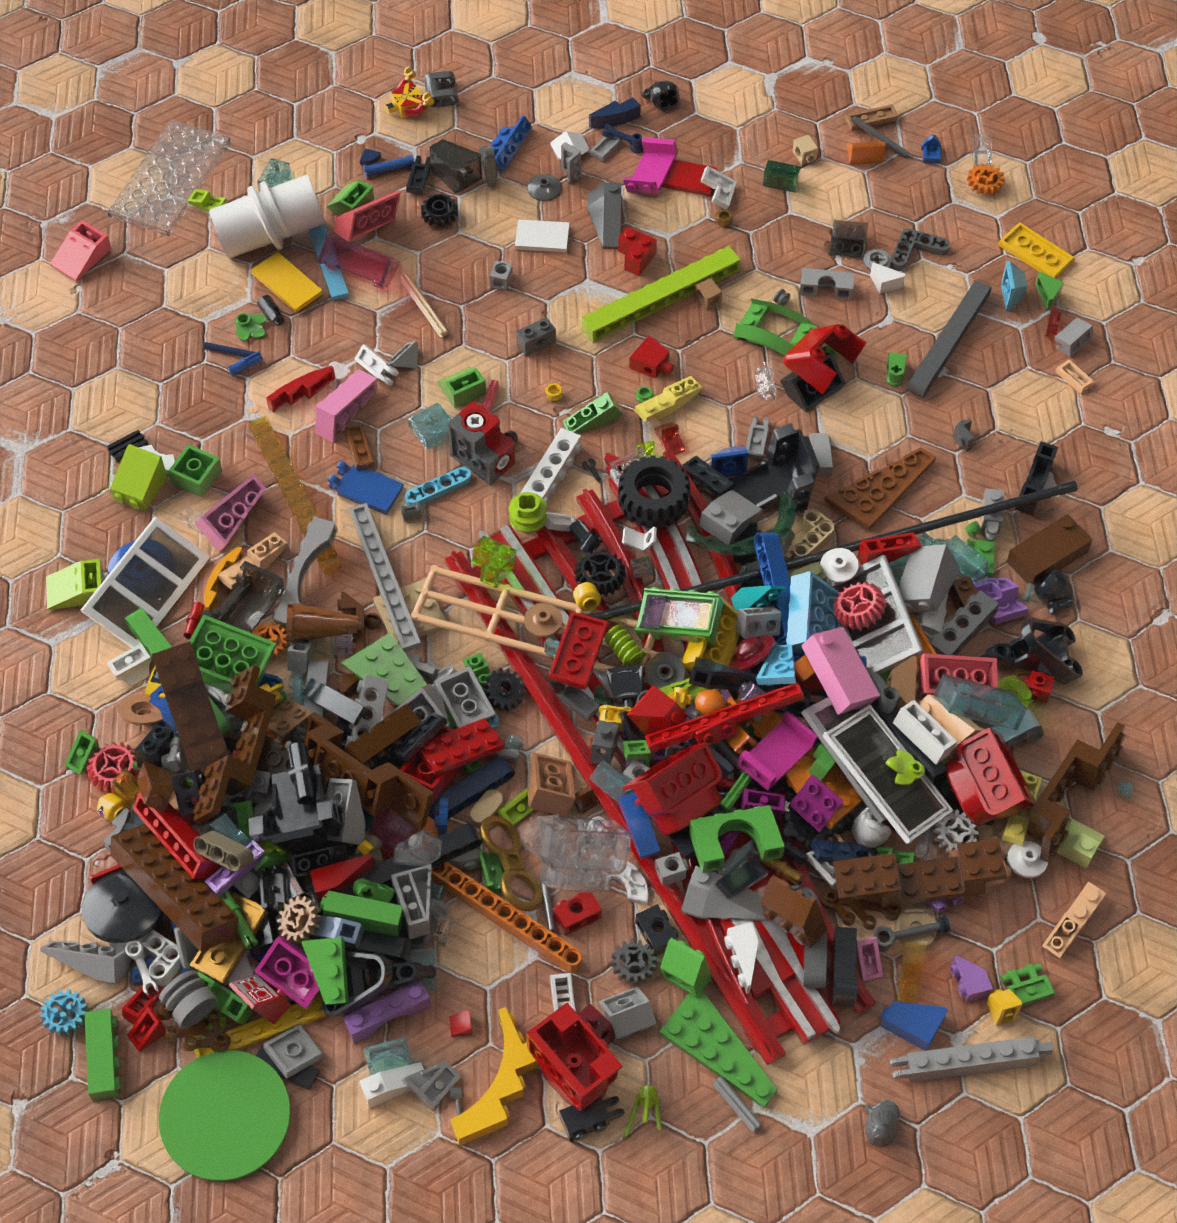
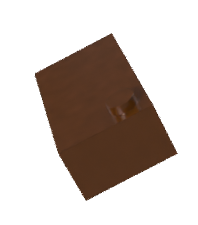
[1007,514,1093,588]

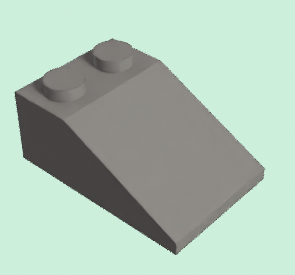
[699,490,762,546]
[434,666,496,728]
[326,778,365,845]

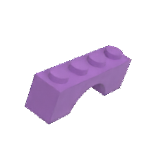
[343,980,431,1044]

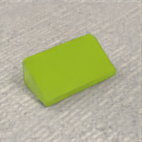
[496,788,534,826]

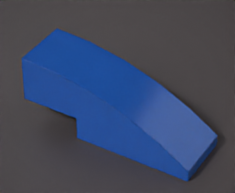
[619,792,660,859]

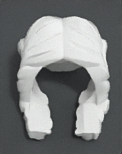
[851,802,891,848]

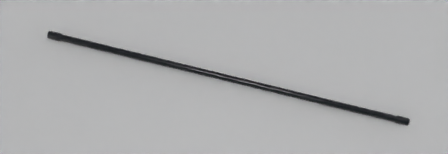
[586,481,1078,620]

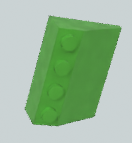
[189,615,276,693]

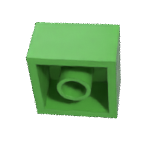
[168,444,223,497]

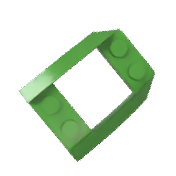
[734,298,818,356]

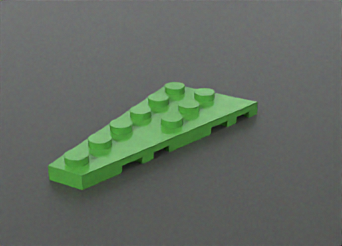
[659,991,777,1109]

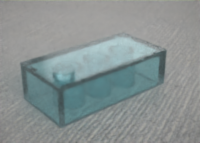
[934,674,1027,730]

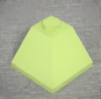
[1057,817,1105,869]

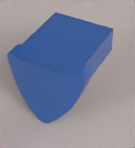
[921,134,942,164]

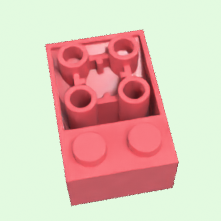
[50,220,111,281]

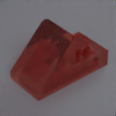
[654,422,685,455]

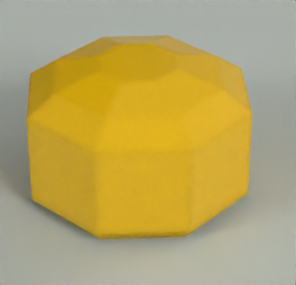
[545,383,563,401]

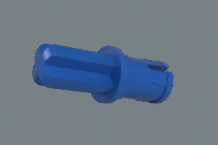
[228,352,263,377]

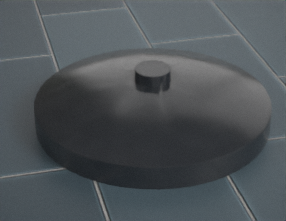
[82,870,165,943]

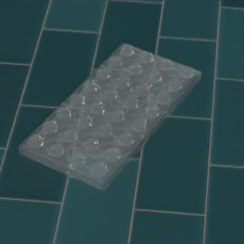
[107,119,231,236]

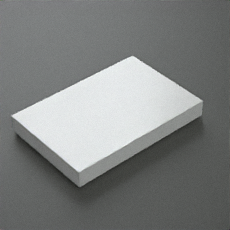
[515,220,569,253]

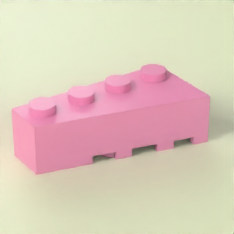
[315,369,377,443]
[195,474,266,552]

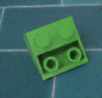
[327,180,375,215]
[437,367,486,408]
[660,938,712,997]

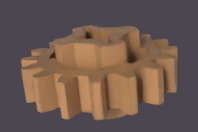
[277,896,321,943]

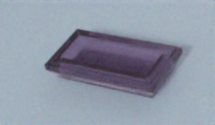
[639,594,668,630]

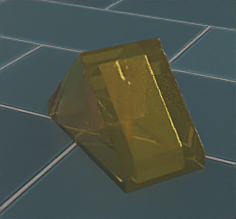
[111,768,140,805]

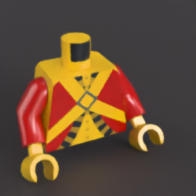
[385,67,434,119]

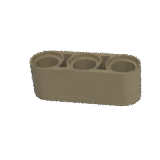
[194,831,254,871]

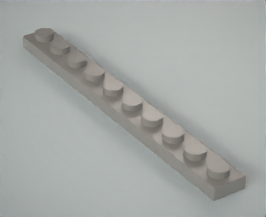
[349,503,421,652]

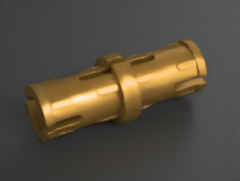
[762,858,804,885]

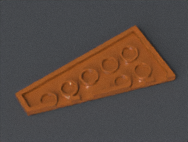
[824,447,936,530]

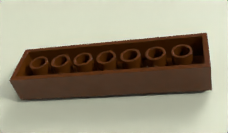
[110,824,239,952]

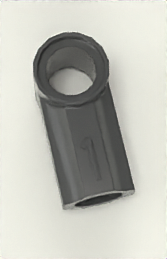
[870,672,900,713]

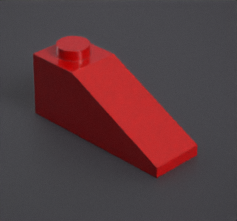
[857,532,921,568]
[310,853,374,902]

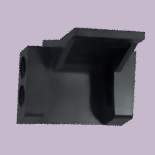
[729,423,820,515]
[248,764,344,853]

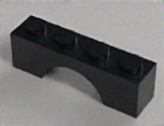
[1015,441,1058,516]

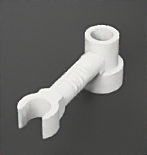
[125,940,158,996]

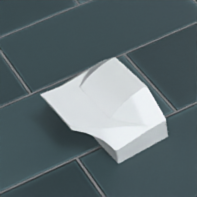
[107,644,151,686]

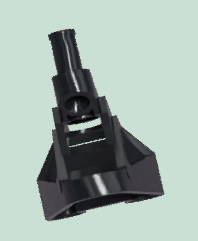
[979,618,1083,685]
[322,950,436,1016]

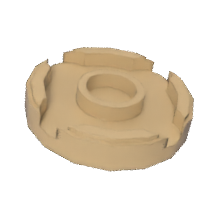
[895,908,937,949]

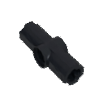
[288,742,316,805]

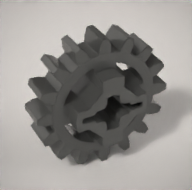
[611,939,657,985]

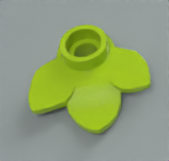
[885,750,925,785]

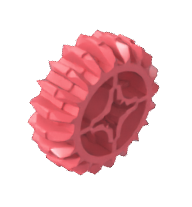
[833,581,886,631]
[87,741,140,794]

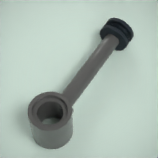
[873,916,950,952]

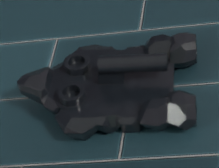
[781,796,854,850]

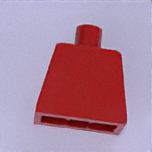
[629,335,674,378]

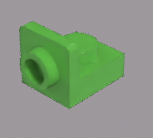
[622,740,653,767]

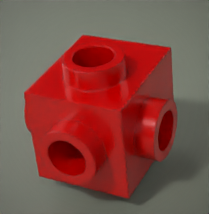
[1022,670,1055,703]

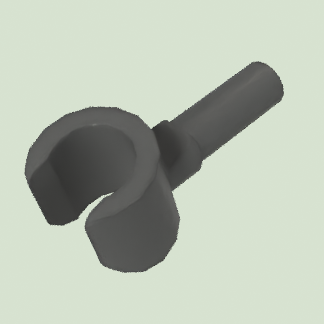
[449,1087,463,1116]

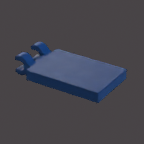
[328,461,404,515]

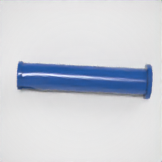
[363,155,415,179]

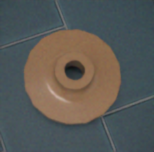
[524,603,563,638]

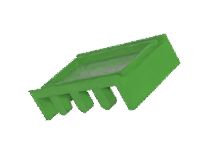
[634,587,724,645]

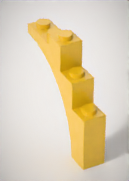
[451,1007,539,1146]

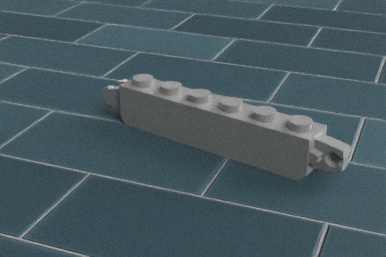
[890,1036,1053,1082]

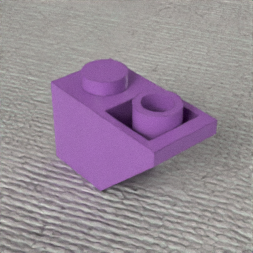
[950,956,993,1003]

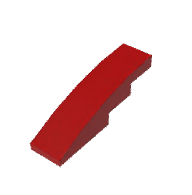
[266,366,335,412]

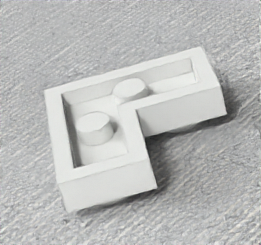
[701,166,737,209]

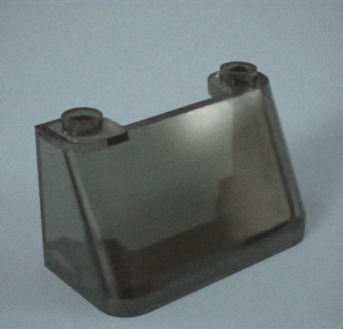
[200,561,285,633]

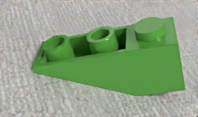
[562,392,623,434]

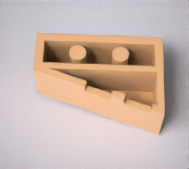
[918,694,984,756]

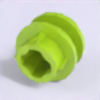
[509,492,547,534]

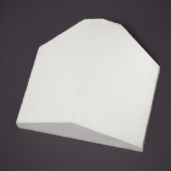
[551,131,590,161]

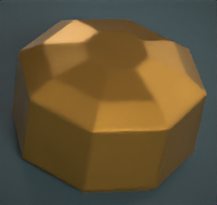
[716,209,733,227]

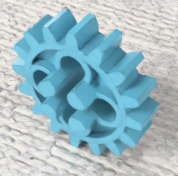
[40,989,88,1036]

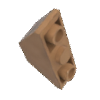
[887,656,919,711]

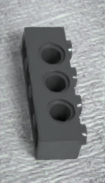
[929,590,999,656]

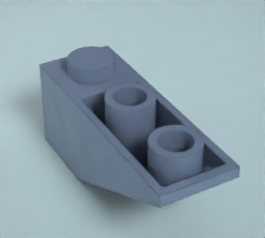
[309,915,364,950]

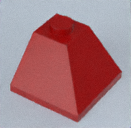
[627,686,688,736]

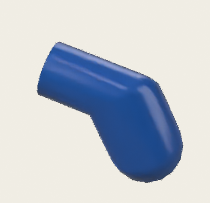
[131,955,154,984]

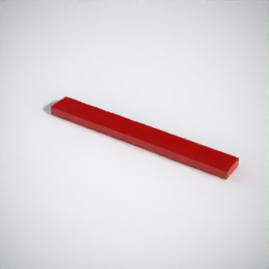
[645,682,805,753]

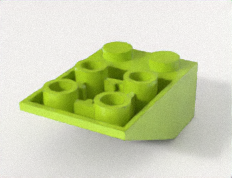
[46,559,106,610]

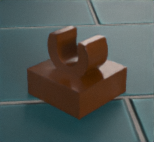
[574,785,598,814]

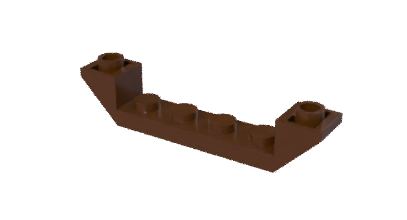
[337,592,366,698]

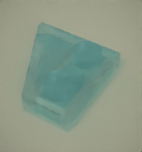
[289,672,305,707]

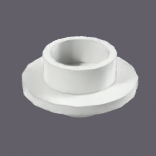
[820,548,858,583]
[1007,841,1048,878]

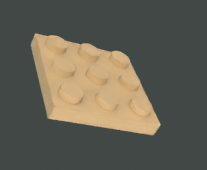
[373,579,446,645]

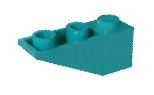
[731,585,786,611]

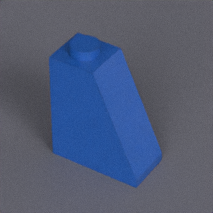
[880,1001,948,1051]

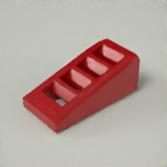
[122,984,164,1025]

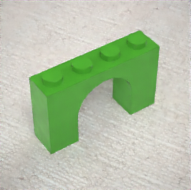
[689,805,785,873]

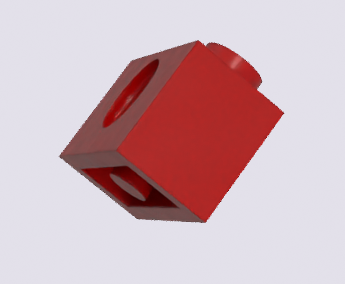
[553,890,602,936]

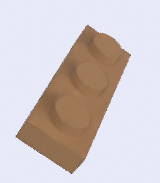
[845,104,898,131]

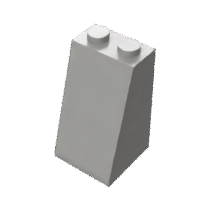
[899,544,961,613]

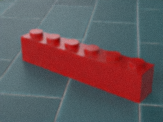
[133,792,220,879]

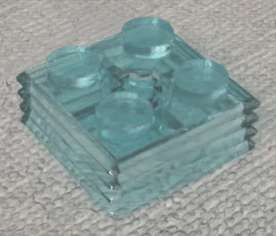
[408,403,451,449]

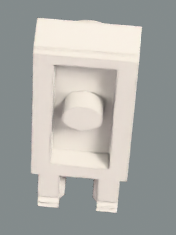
[355,344,399,386]

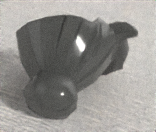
[865,1100,900,1147]

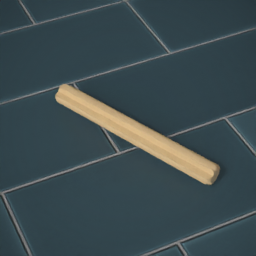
[400,273,448,338]

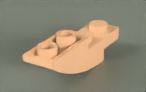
[218,532,288,590]
[1042,881,1106,959]

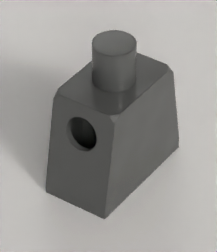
[591,720,620,768]

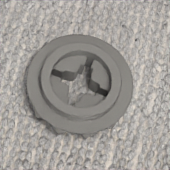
[863,249,891,271]

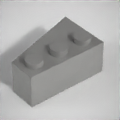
[391,864,432,939]

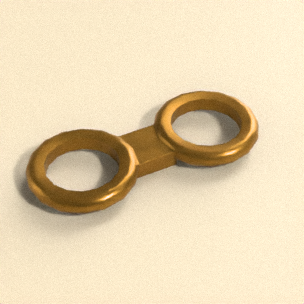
[479,816,543,912]

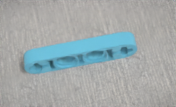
[405,467,471,506]

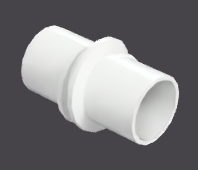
[209,174,326,259]

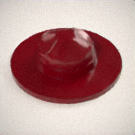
[729,635,775,671]

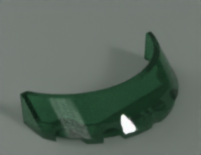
[686,490,796,555]

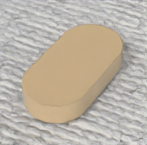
[470,790,503,826]

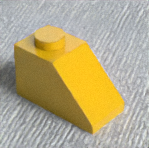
[986,989,1022,1025]

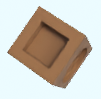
[695,278,722,310]

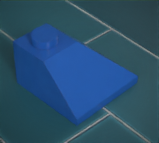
[710,446,748,477]

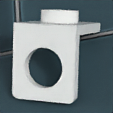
[622,527,657,552]

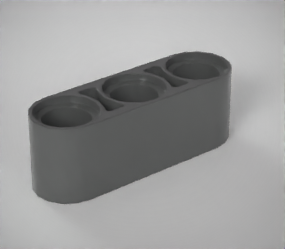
[803,931,827,988]

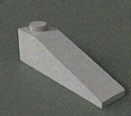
[41,941,132,984]

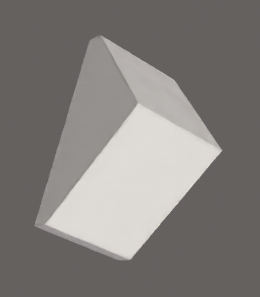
[870,262,906,294]

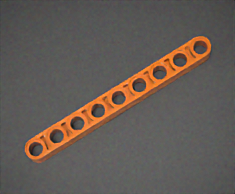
[432,862,582,973]

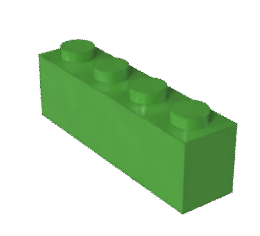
[85,1009,122,1101]

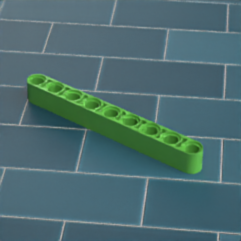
[124,608,233,737]

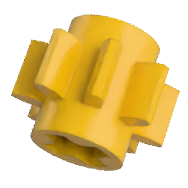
[668,687,693,710]

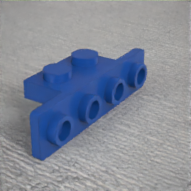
[490,116,532,172]

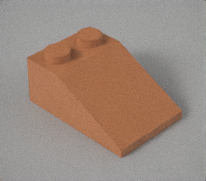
[528,752,575,817]

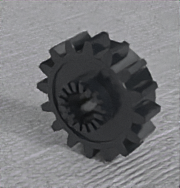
[421,194,458,228]
[482,668,526,711]

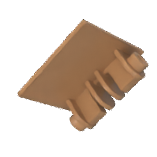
[268,697,312,743]

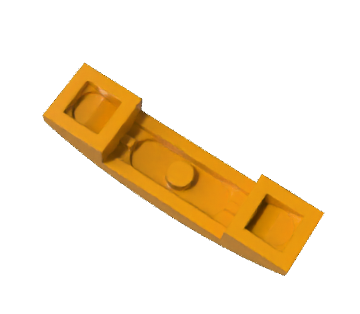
[204,547,244,617]

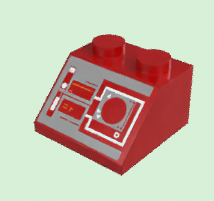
[229,974,291,1024]

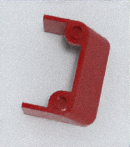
[783,324,867,394]

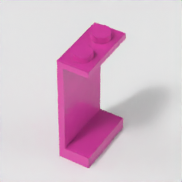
[623,137,678,195]
[737,711,818,791]

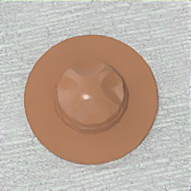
[117,694,163,726]

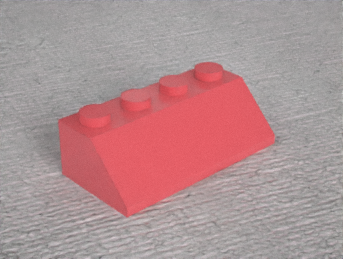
[334,190,401,242]
[916,653,998,701]

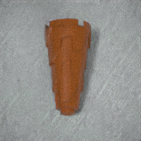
[286,602,362,642]

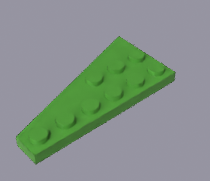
[341,633,456,730]

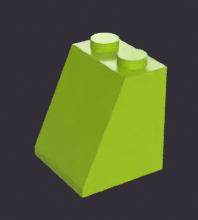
[110,444,167,511]

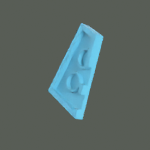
[756,645,796,686]

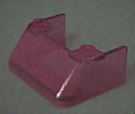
[317,236,400,289]

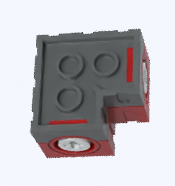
[447,401,515,486]

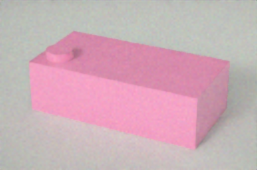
[802,627,880,715]

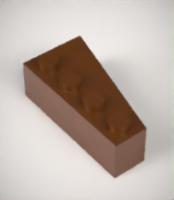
[344,703,421,768]

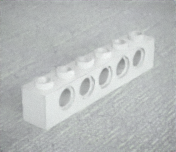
[520,428,582,507]

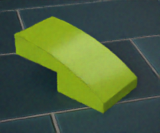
[187,189,228,212]

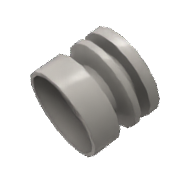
[159,970,218,1028]

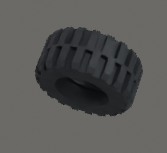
[618,455,690,529]

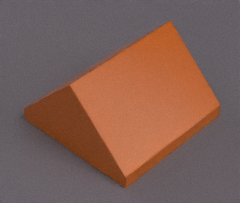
[846,141,886,164]

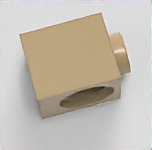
[793,135,818,165]

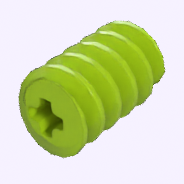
[604,624,646,666]

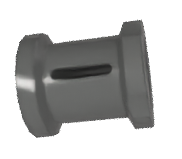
[400,501,422,521]

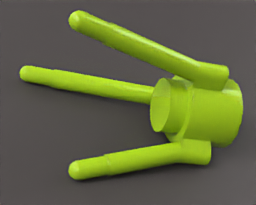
[624,1086,662,1137]

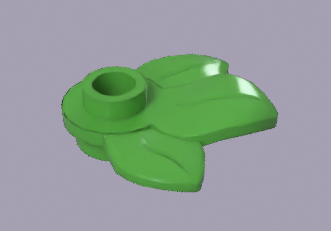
[235,313,267,341]

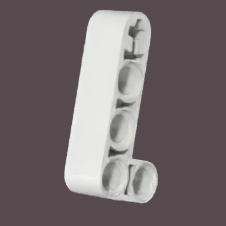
[137,930,181,986]

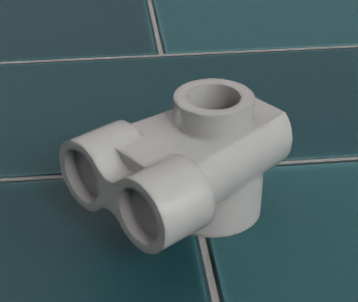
[161,737,187,772]

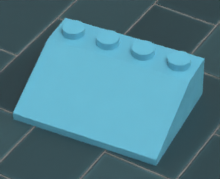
[786,571,842,656]

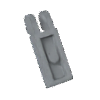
[746,415,769,460]

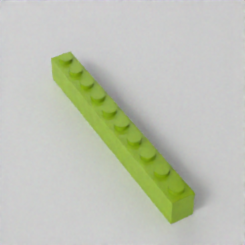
[581,246,741,343]

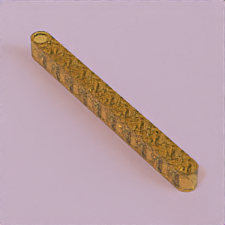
[249,415,342,575]

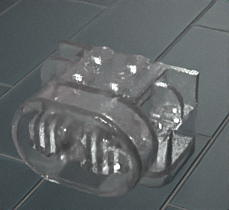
[537,816,632,893]

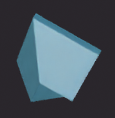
[1001,261,1027,311]

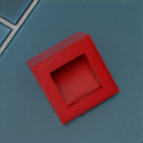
[449,1010,472,1037]

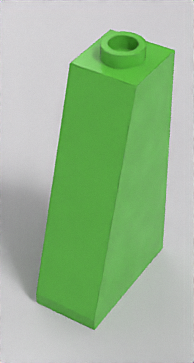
[320,891,403,936]

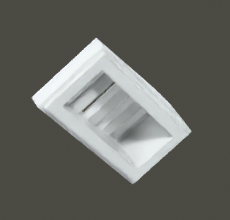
[549,973,576,1012]

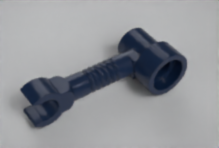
[602,124,643,153]

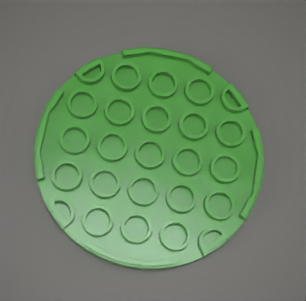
[159,1050,291,1182]

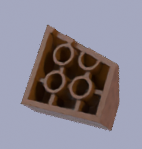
[760,875,827,948]

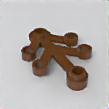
[820,889,901,930]
[156,1003,231,1052]

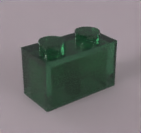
[763,160,801,193]

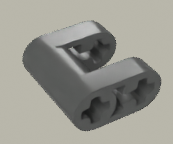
[424,71,459,107]

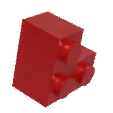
[618,227,657,276]

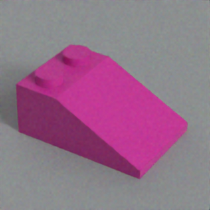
[254,935,320,1009]

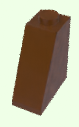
[137,761,175,813]

